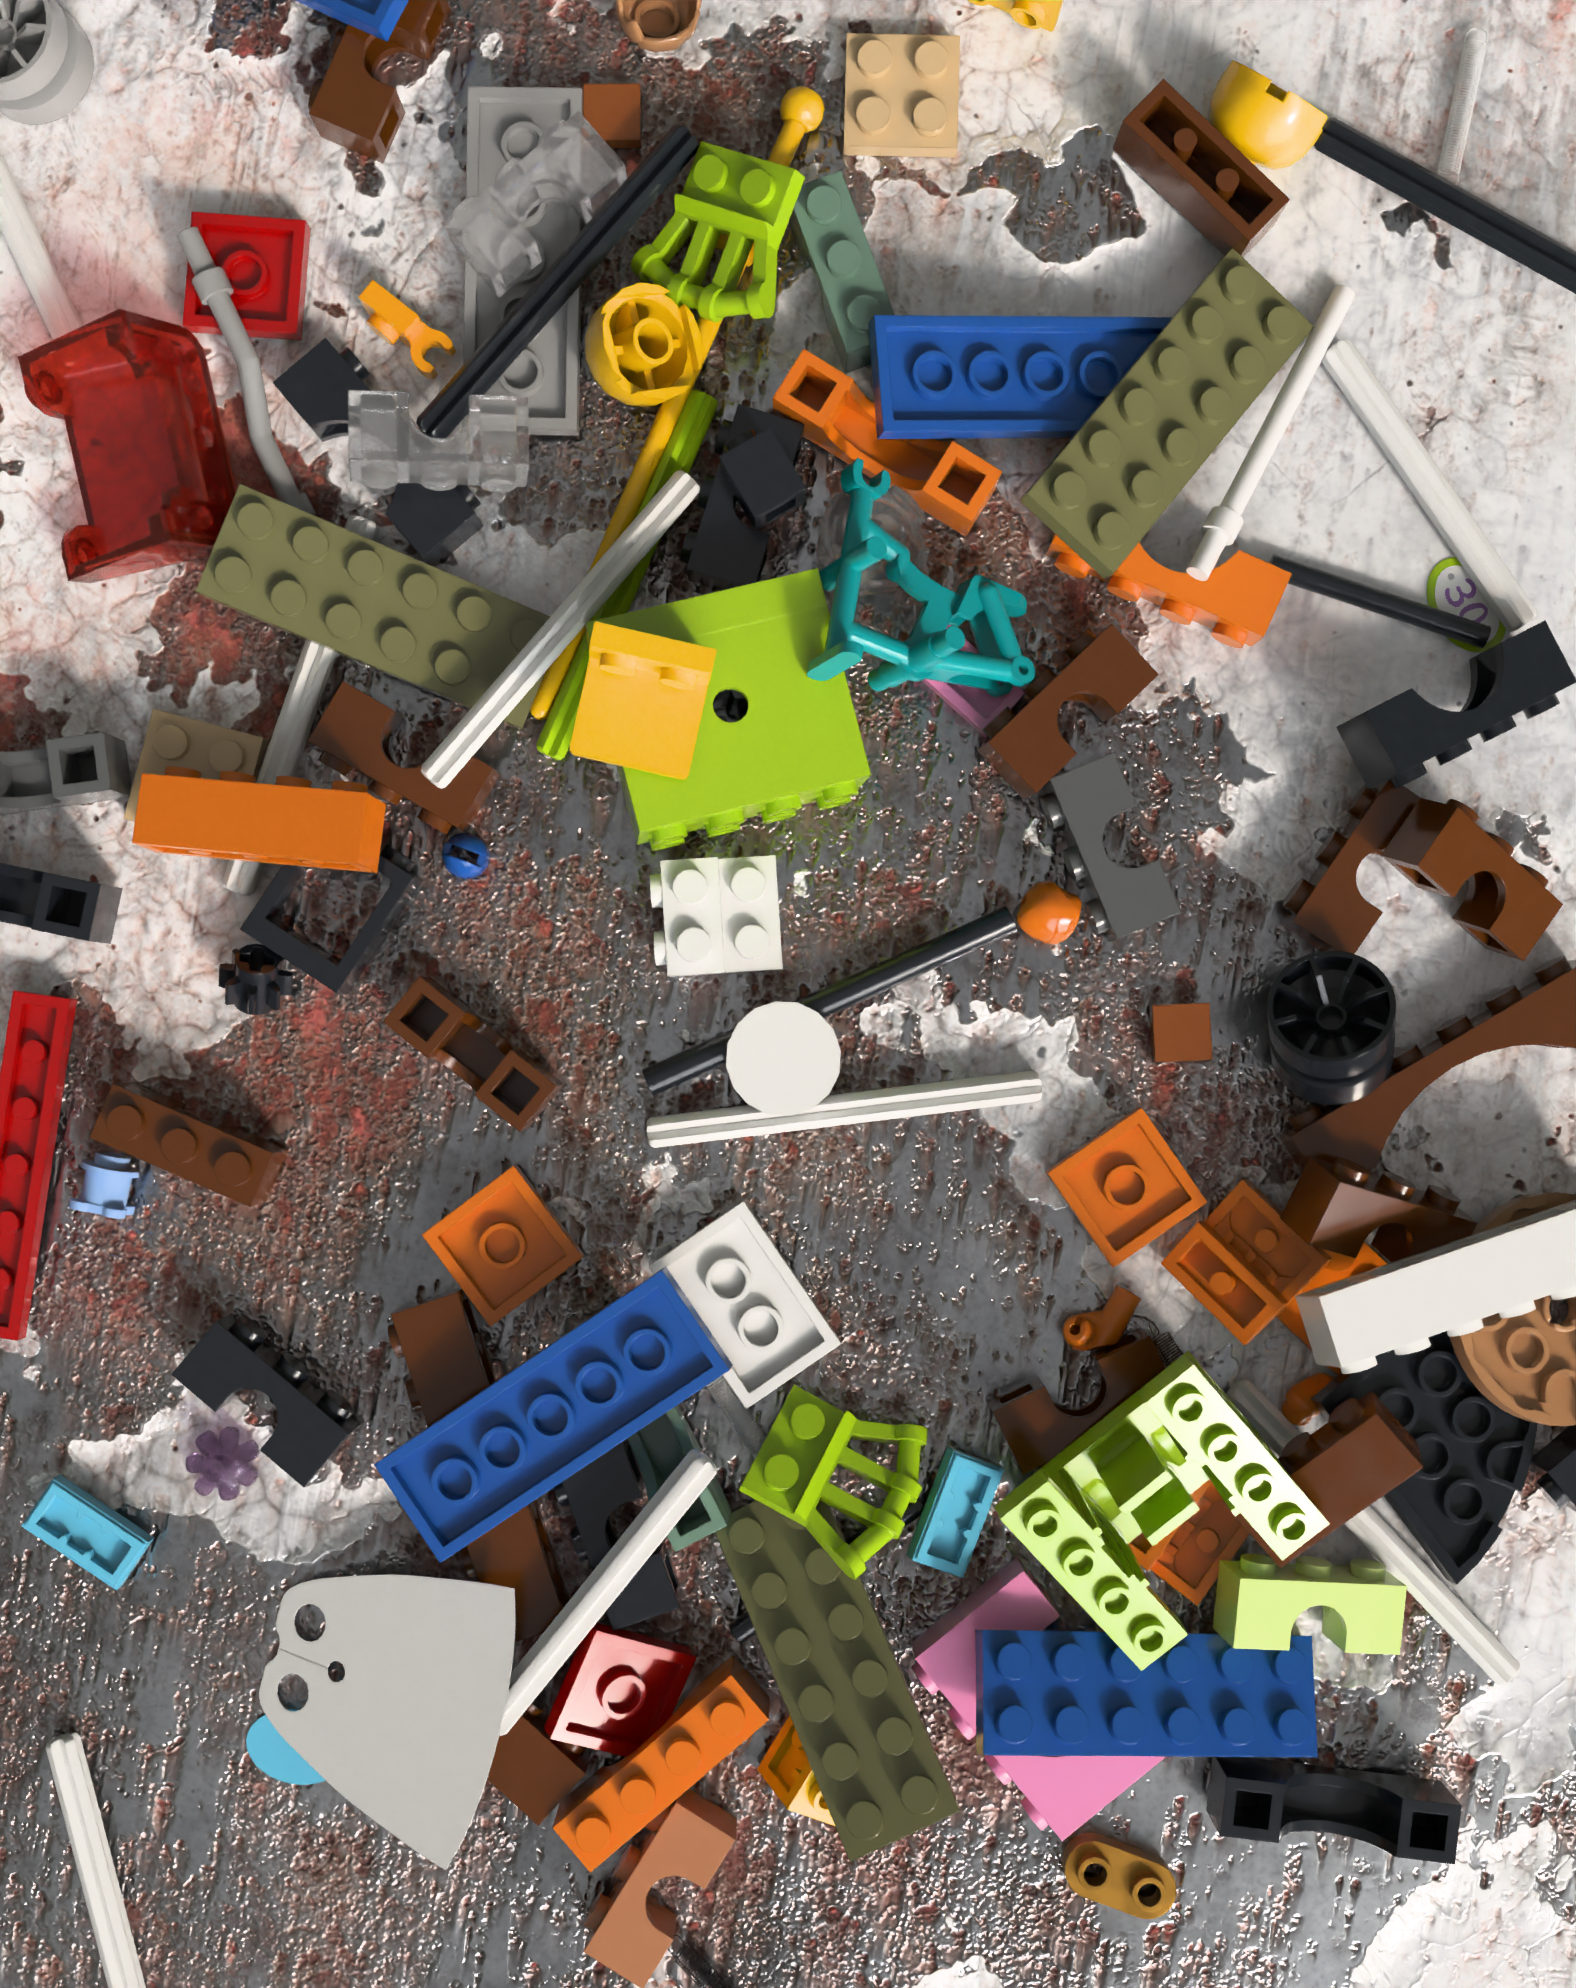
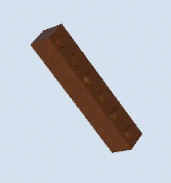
[388,1287,570,1642]

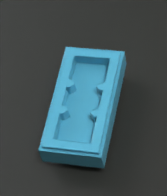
[906,1446,1004,1578]
[21,1474,155,1590]

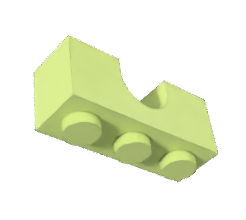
[1213,1553,1407,1655]

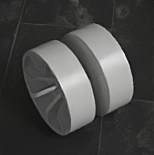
[0,0,94,125]

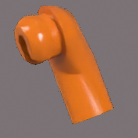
[1062,1285,1142,1351]
[1281,1373,1335,1426]

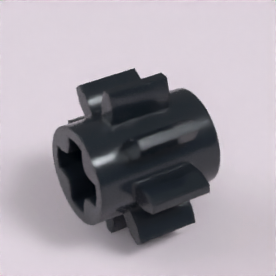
[218,944,293,1015]

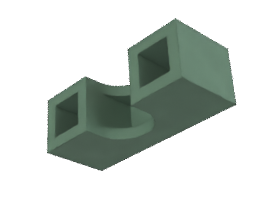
[789,170,895,374]

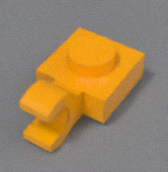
[358,279,456,380]

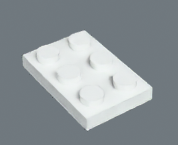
[648,1200,841,1409]

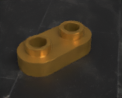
[1062,1833,1176,1919]

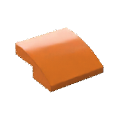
[1161,1179,1333,1345]
[1128,1479,1250,1606]

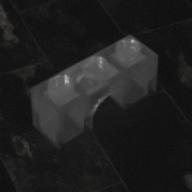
[445,111,627,298]
[348,390,529,493]

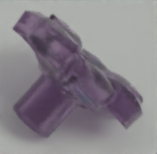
[185,1426,260,1501]

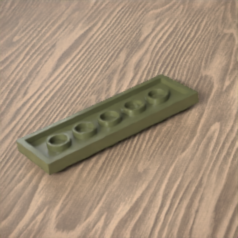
[1019,247,1314,579]
[195,484,550,730]
[715,1500,961,1862]

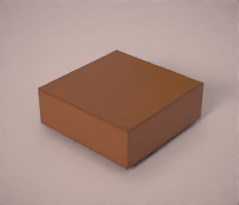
[583,83,642,148]
[1149,1003,1213,1063]

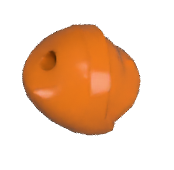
[1016,880,1082,945]

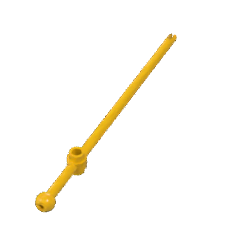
[530,86,825,720]

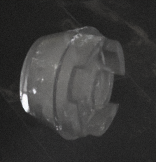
[816,485,930,596]

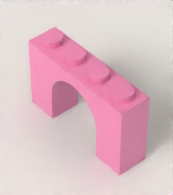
[911,1556,1165,1841]

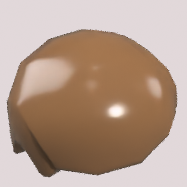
[614,0,702,53]

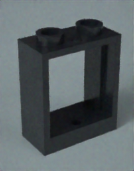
[240,844,423,994]

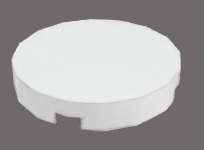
[726,1001,841,1116]

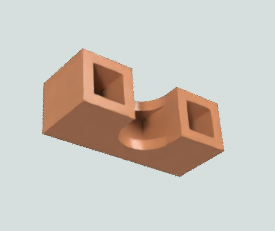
[582,1788,737,1988]

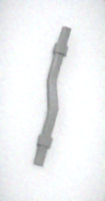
[177,227,317,516]

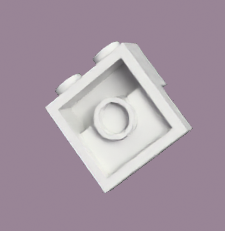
[650,855,783,977]

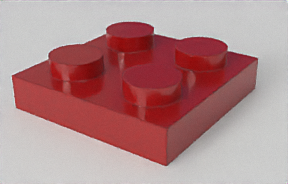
[182,212,311,341]
[544,1623,697,1757]

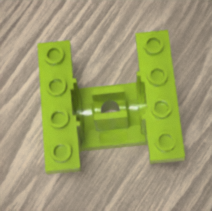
[994,1350,1330,1671]

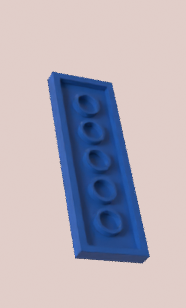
[868,315,1171,439]
[374,1266,733,1563]
[975,1629,1318,1757]

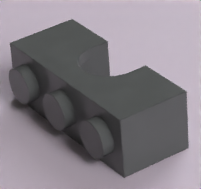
[0,732,131,815]
[1040,752,1181,942]

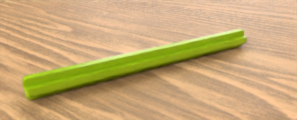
[536,390,718,760]

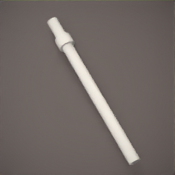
[1186,285,1355,581]

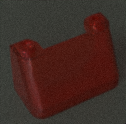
[18,309,236,583]

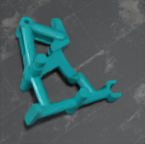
[807,458,1035,698]

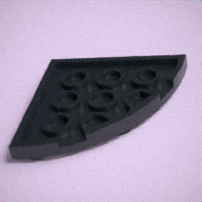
[1311,1331,1538,1584]

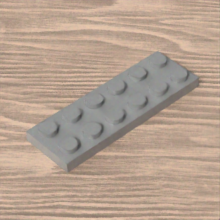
[462,86,583,436]

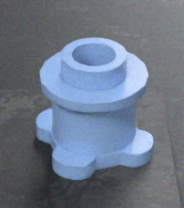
[68,1151,140,1219]

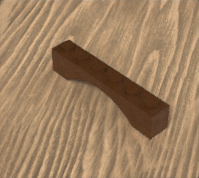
[1278,956,1576,1174]

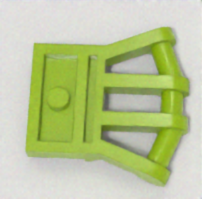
[631,141,805,322]
[739,1385,928,1580]

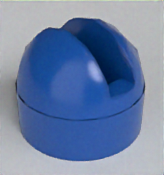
[442,833,490,879]

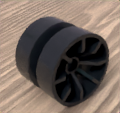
[1267,951,1396,1105]

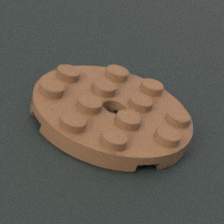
[1450,1192,1576,1426]

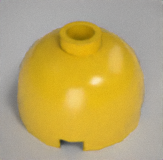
[1208,60,1328,170]
[585,282,703,407]

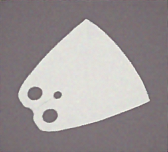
[259,1574,515,1870]

